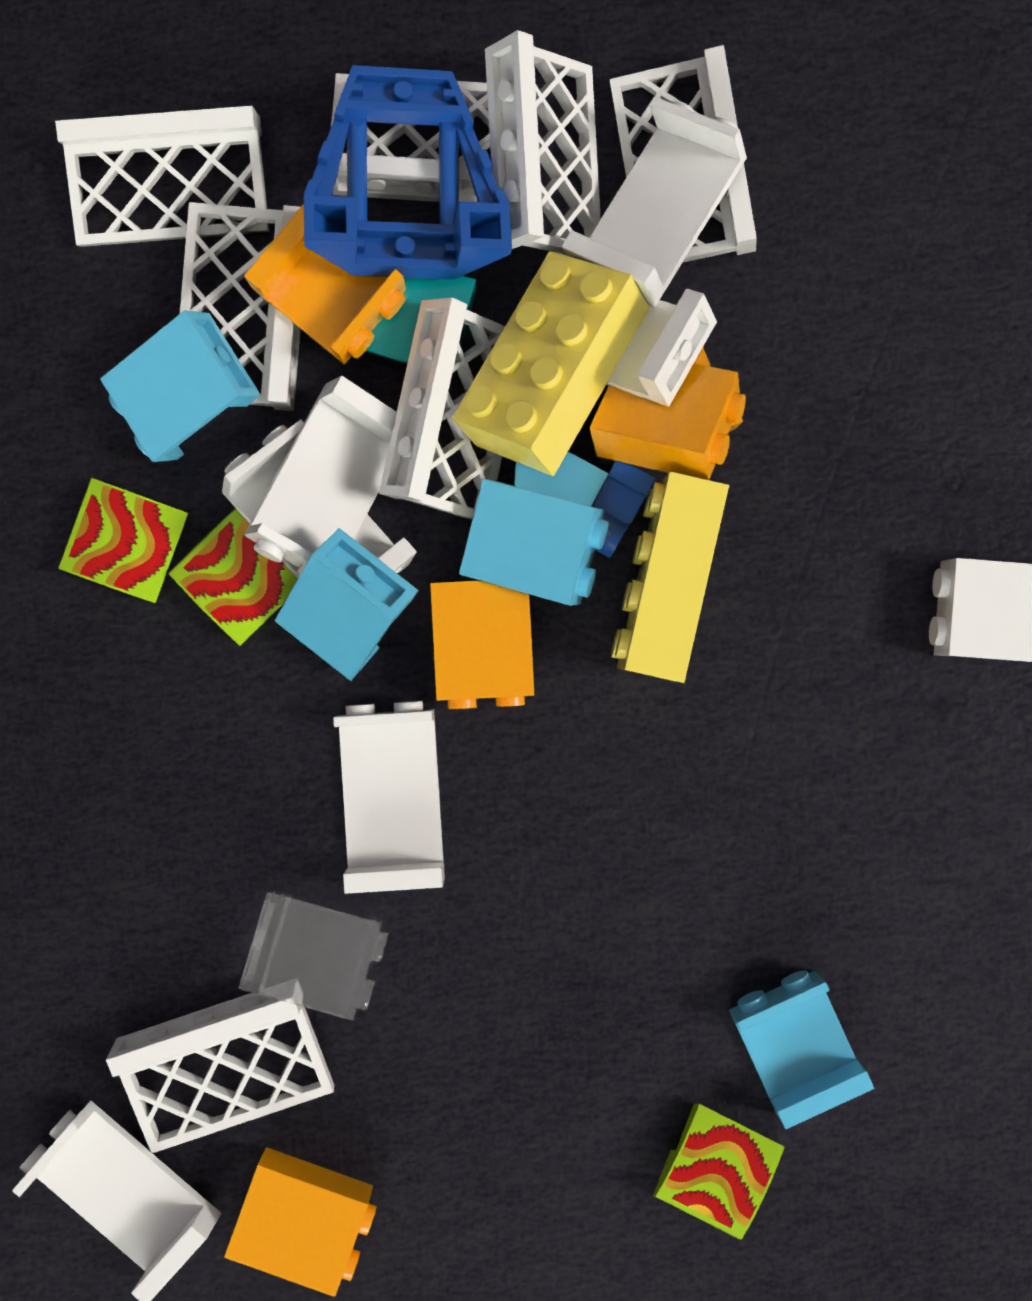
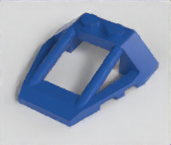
[304,65,512,279]

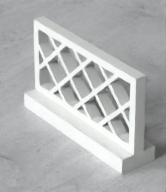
[485,30,601,254]
[610,45,757,263]
[331,73,492,202]
[55,106,270,247]
[180,202,301,411]
[379,298,505,520]
[106,977,335,1153]

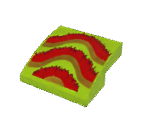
[58,478,188,603]
[169,508,298,646]
[653,1104,784,1239]

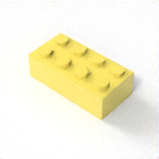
[452,251,650,477]
[611,472,729,683]

